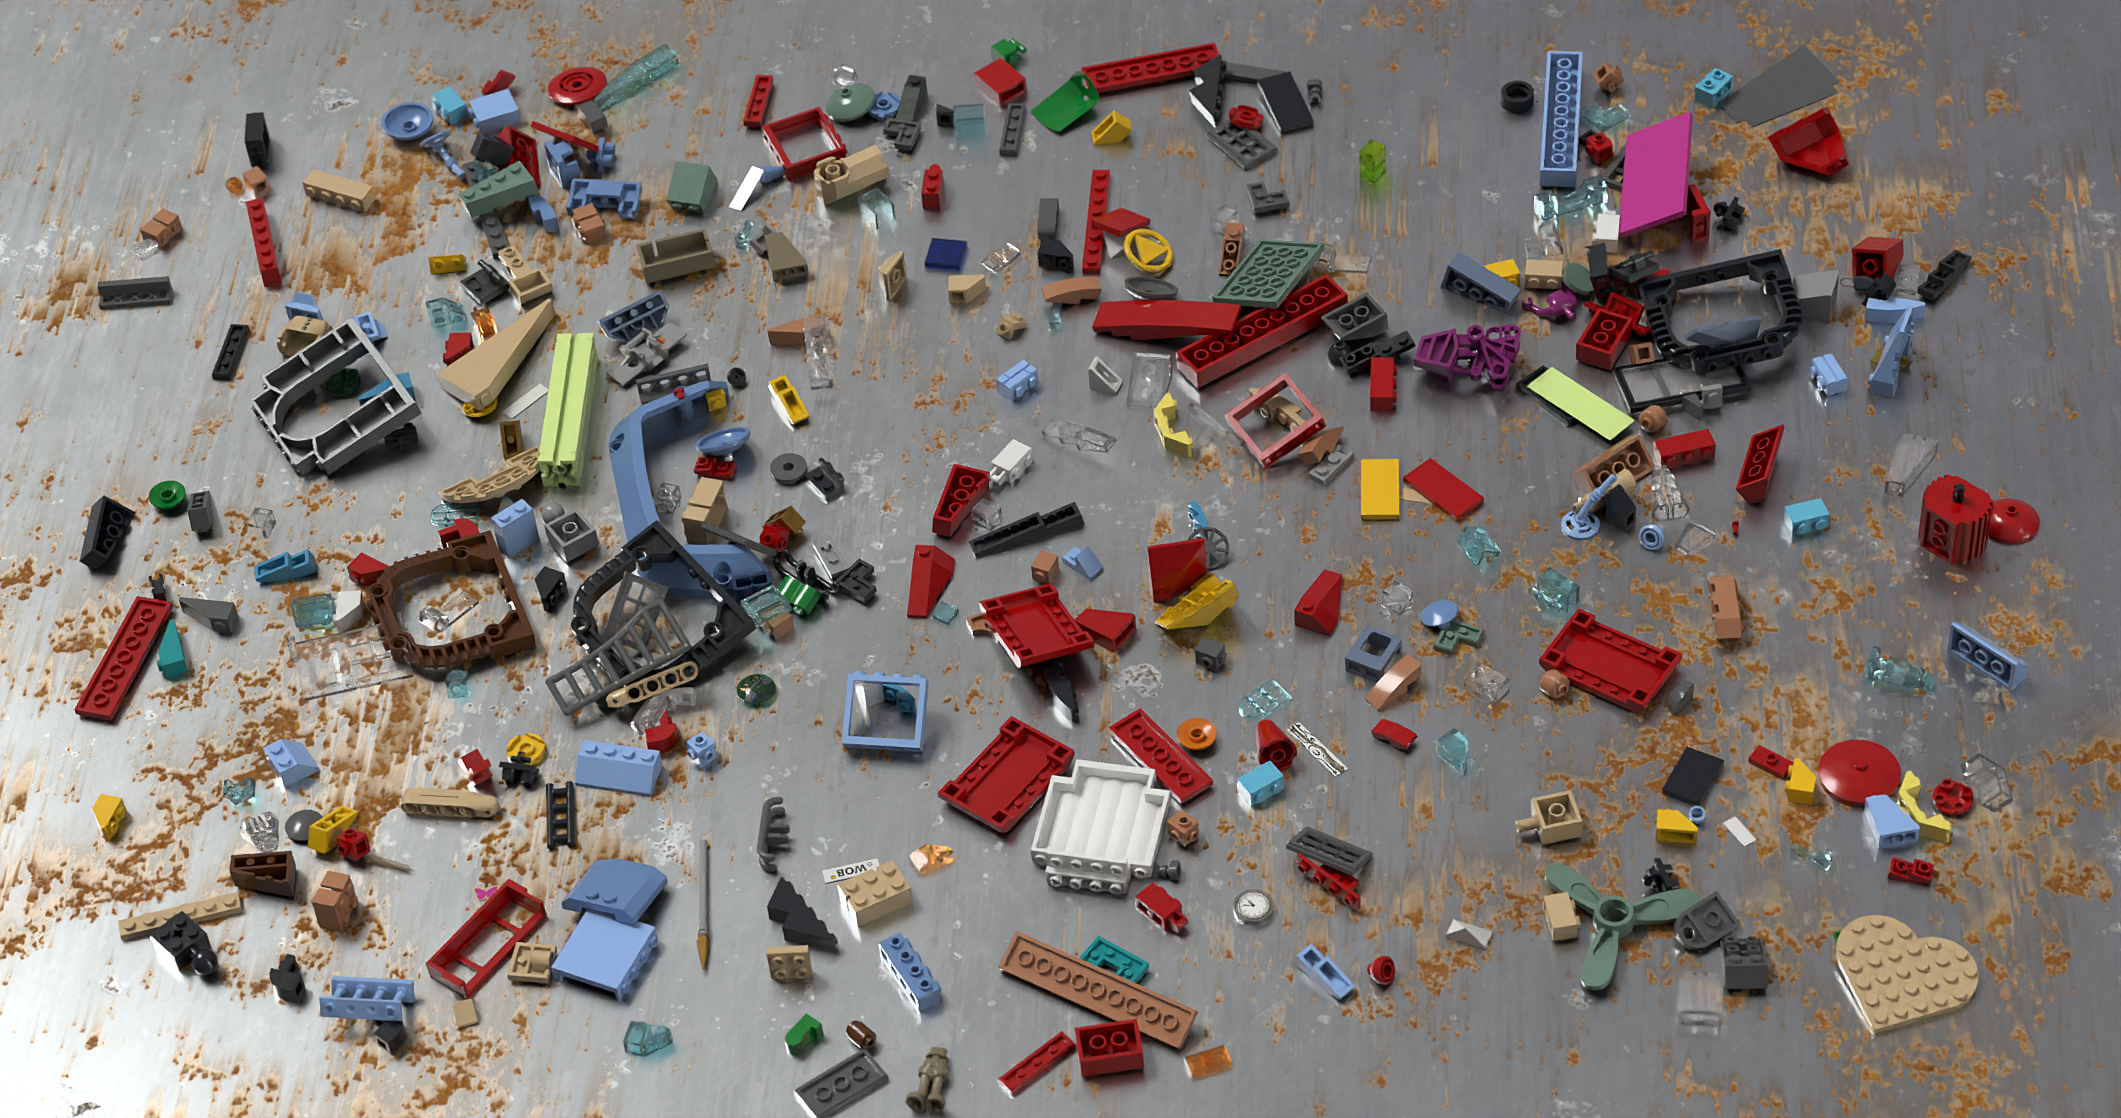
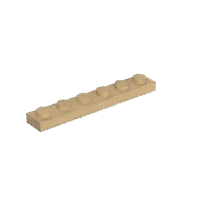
[118,892,242,941]

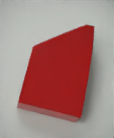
[481,69,516,95]

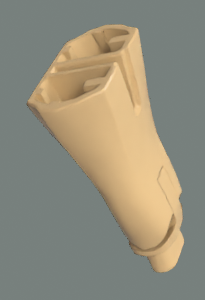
[1572,469,1637,515]

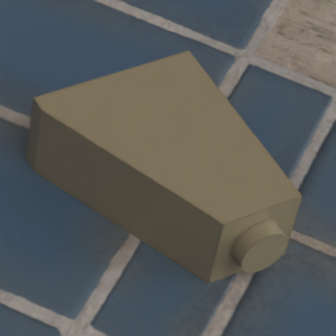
[764,232,808,280]

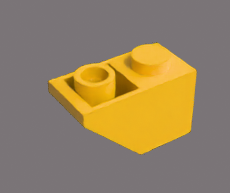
[1785,758,1816,805]
[92,794,126,840]

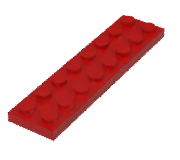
[1081,42,1219,93]
[74,596,173,721]

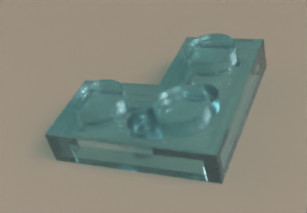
[1580,102,1630,132]

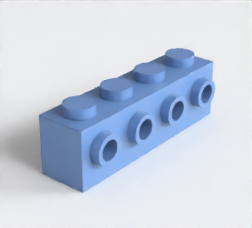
[878,932,942,1012]

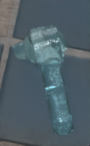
[734,220,753,249]
[1048,302,1062,330]
[1791,843,1832,869]

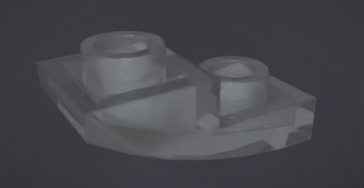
[981,242,1021,273]

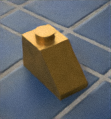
[499,420,522,459]
[762,506,806,538]

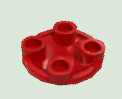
[1932,778,1974,815]

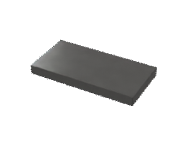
[794,1048,888,1118]

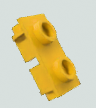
[428,254,466,274]

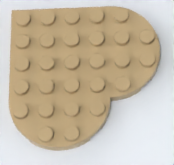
[1836,915,1978,1034]

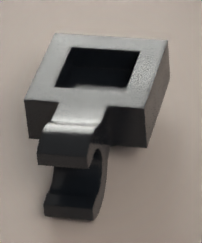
[148,573,167,601]

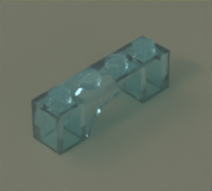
[1534,175,1608,222]

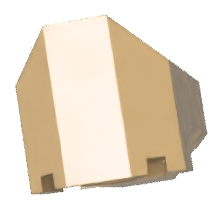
[814,145,890,206]

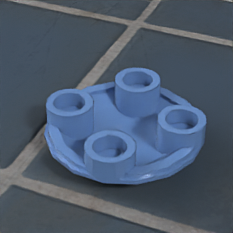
[1420,600,1459,629]

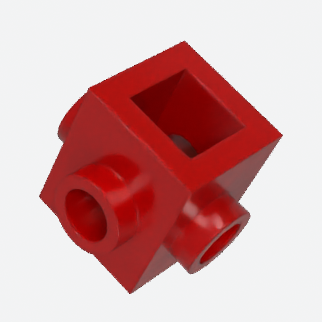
[1585,132,1613,163]
[759,524,790,552]
[336,829,371,860]

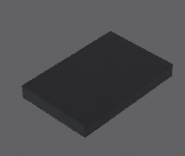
[1662,747,1724,806]

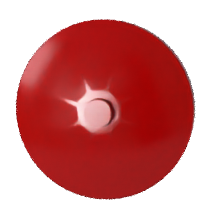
[1818,739,1901,808]

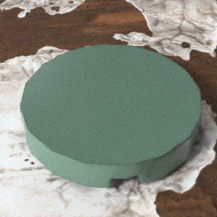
[1562,263,1594,295]

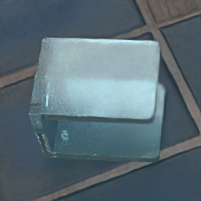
[953,104,986,138]
[858,188,896,230]

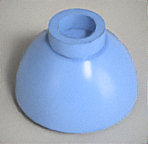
[1639,524,1665,551]

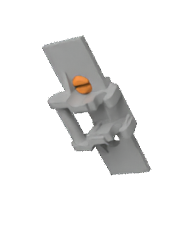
[606,322,687,387]

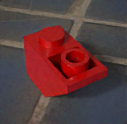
[443,332,474,367]

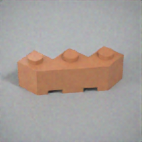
[1707,575,1744,639]

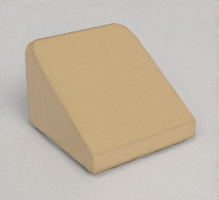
[452,999,478,1028]

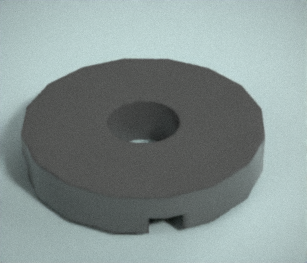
[770,453,807,485]

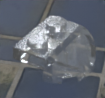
[630,695,671,735]

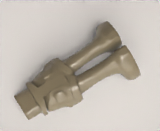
[906,1047,949,1114]

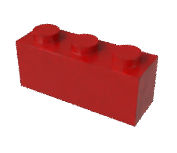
[1370,357,1397,411]
[1653,429,1716,469]

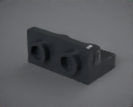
[804,458,845,501]

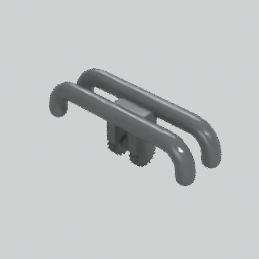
[757,797,790,872]

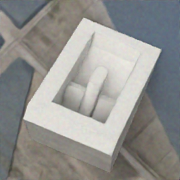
[1088,356,1123,394]
[855,683,884,707]

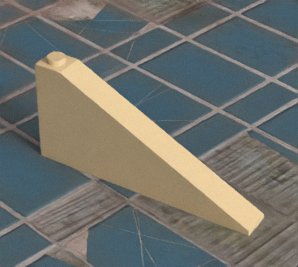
[436,299,556,411]

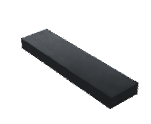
[212,324,249,380]

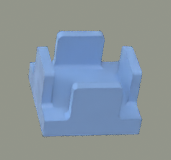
[544,140,580,188]

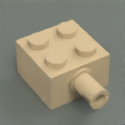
[1515,790,1583,845]

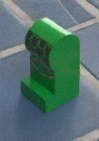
[785,1013,824,1055]

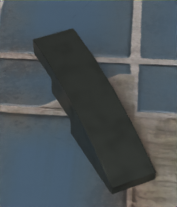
[1917,250,1972,300]

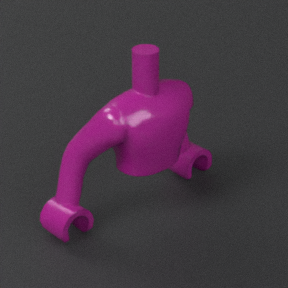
[1522,281,1577,321]

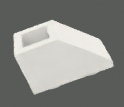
[333,590,364,633]

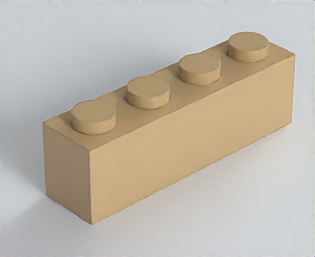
[302,169,376,212]

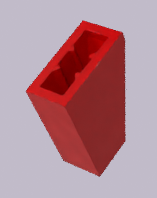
[1075,608,1136,653]

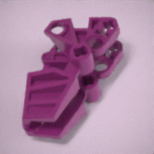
[1413,324,1521,390]

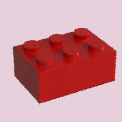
[1576,308,1633,370]
[1074,1019,1144,1077]

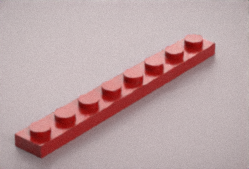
[1082,170,1110,274]

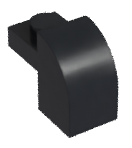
[269,954,305,1003]
[373,1020,406,1055]

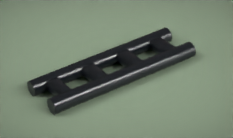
[546,781,575,850]

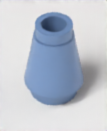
[759,166,784,184]

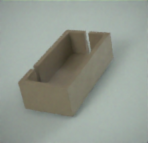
[636,228,716,284]

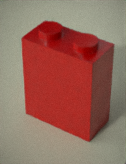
[973,58,1027,107]

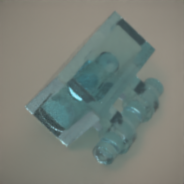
[1528,567,1580,612]
[291,593,336,628]

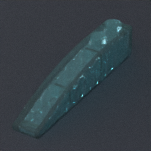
[594,44,680,112]

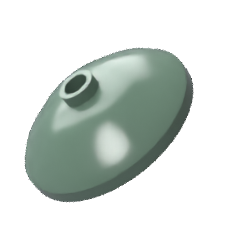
[826,83,875,122]

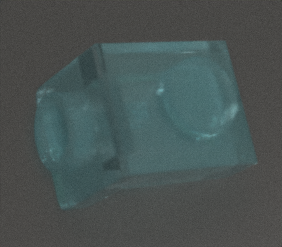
[445,670,468,699]
[223,777,255,805]

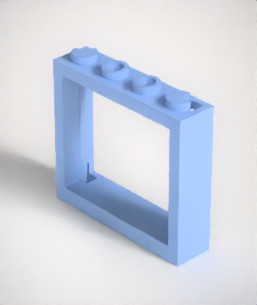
[841,671,929,752]

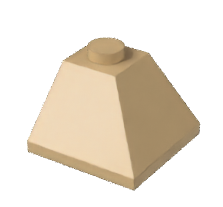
[877,251,907,301]

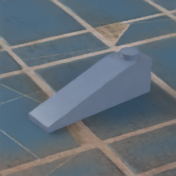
[1684,316,1761,348]

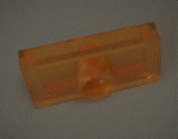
[1184,1045,1232,1077]

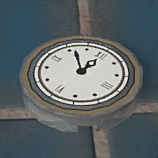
[1233,889,1274,926]

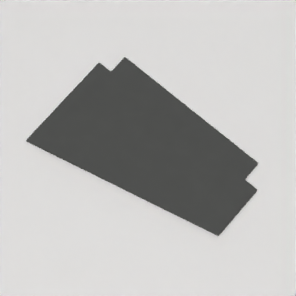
[1718,45,1839,127]

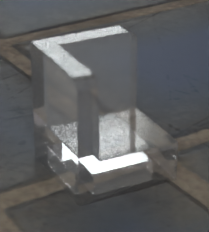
[247,507,276,538]

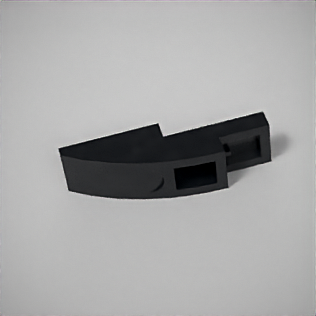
[1339,330,1416,373]
[1044,658,1079,722]

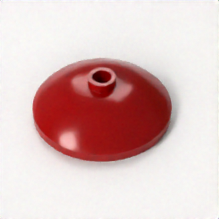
[1989,498,2040,544]

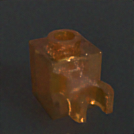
[470,303,498,339]

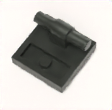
[1608,250,1660,283]
[460,259,510,305]

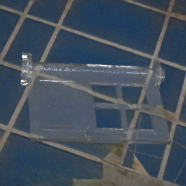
[287,612,414,701]

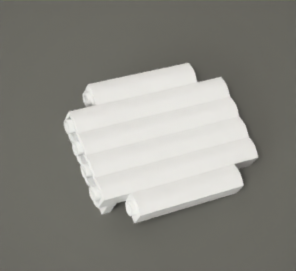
[1031,759,1171,895]

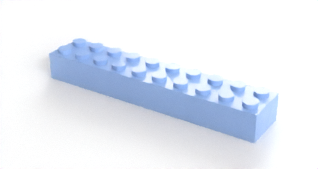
[1540,51,1583,187]

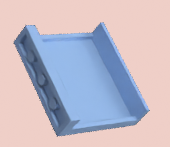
[551,909,658,1001]

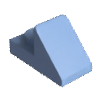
[1062,546,1104,581]

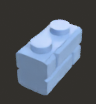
[1809,353,1848,396]
[996,360,1039,401]

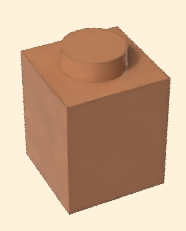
[242,166,270,197]
[1629,342,1655,364]
[1031,551,1059,584]

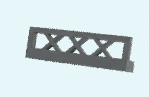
[97,276,172,309]
[636,363,711,405]

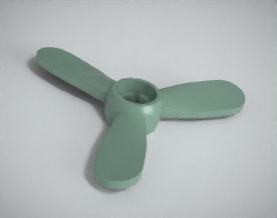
[1544,863,1701,990]

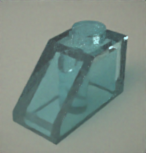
[1436,728,1468,776]

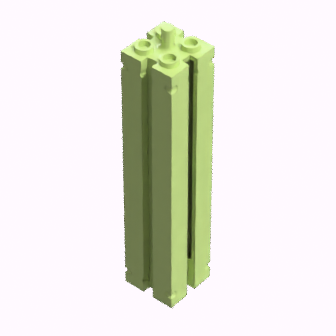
[538,333,599,487]

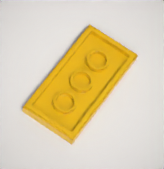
[1361,459,1399,520]

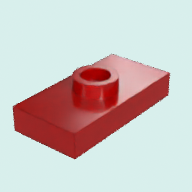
[1748,745,1794,779]

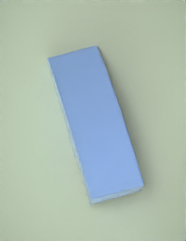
[1865,296,1926,323]
[1293,944,1355,1000]

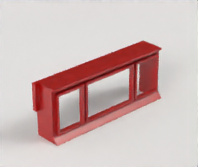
[425,879,547,999]

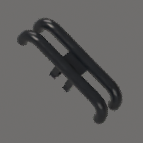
[772,549,840,602]

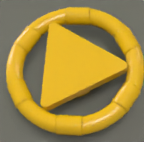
[1123,229,1173,273]

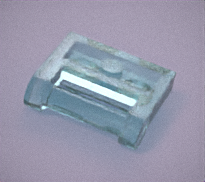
[740,584,792,628]

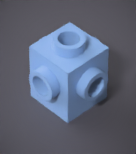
[686,731,717,768]

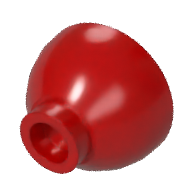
[1367,956,1395,985]

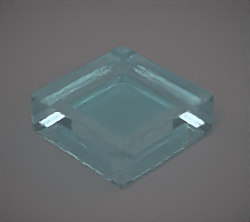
[932,601,959,625]

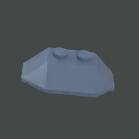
[598,290,669,345]

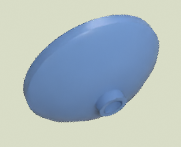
[381,102,433,140]
[696,427,750,457]

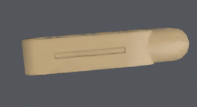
[606,661,698,707]
[401,787,499,818]

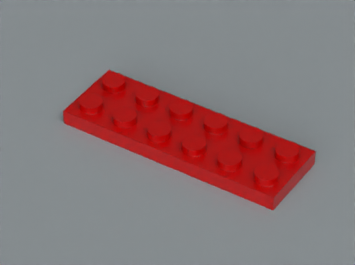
[1109,708,1213,804]

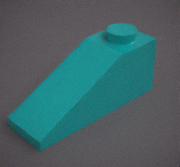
[156,619,188,678]

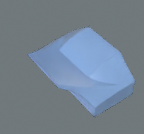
[285,292,323,320]
[353,312,388,342]

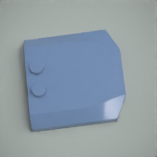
[561,858,668,925]

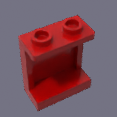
[1686,184,1711,242]

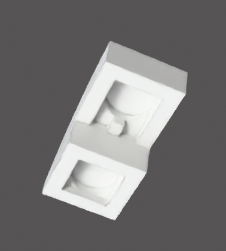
[653,687,696,711]

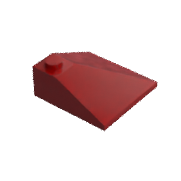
[1147,538,1207,602]

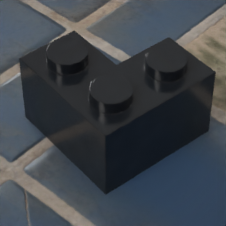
[470,133,514,168]

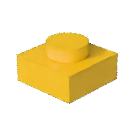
[705,388,727,411]

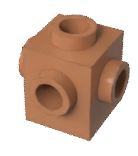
[1593,61,1624,92]
[1167,809,1199,846]

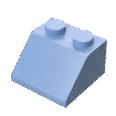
[263,739,320,788]

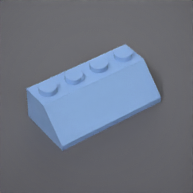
[1947,622,2028,691]
[575,740,662,796]

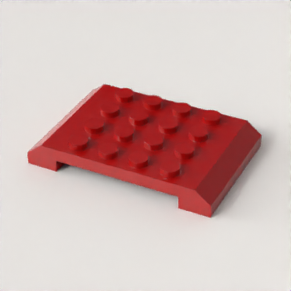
[979,583,1095,668]
[1539,608,1683,712]
[938,716,1075,833]

